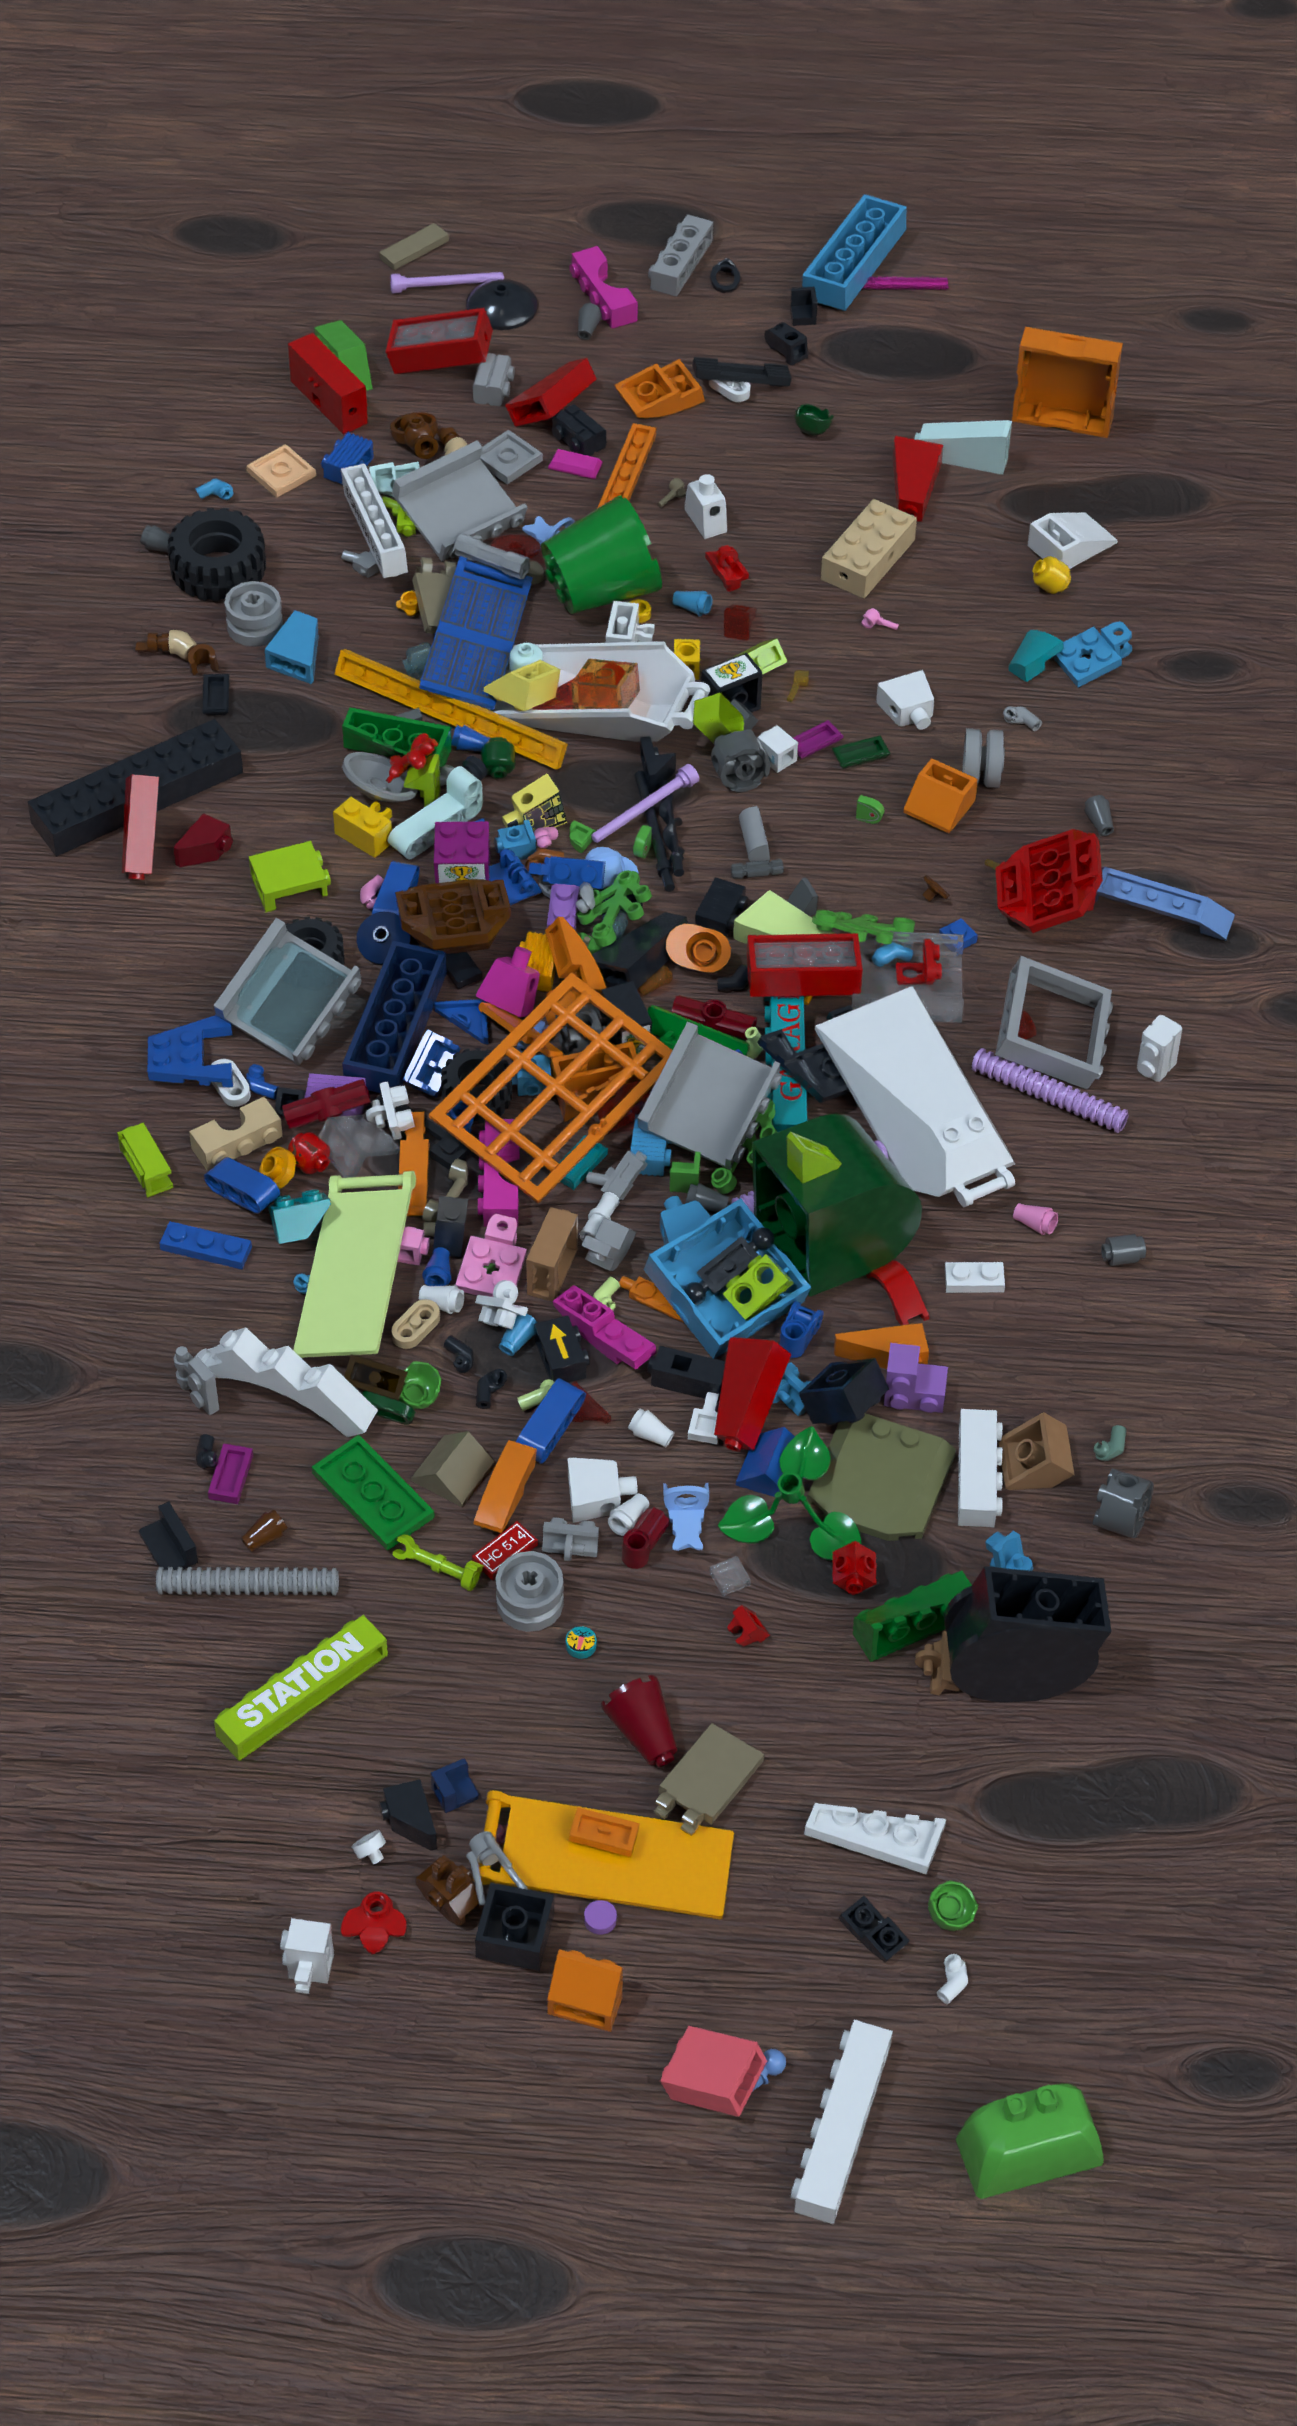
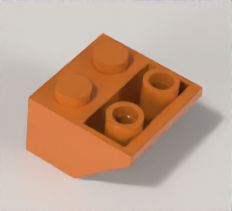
[903,758,978,834]
[547,1949,623,2032]

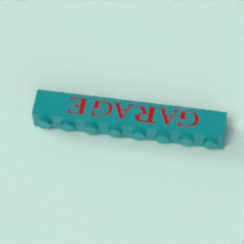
[764,996,807,1132]

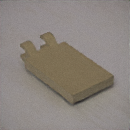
[412,557,456,634]
[654,1723,765,1835]

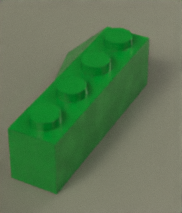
[342,707,452,767]
[852,1570,972,1662]

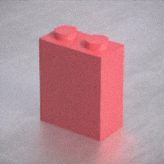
[660,2026,767,2117]

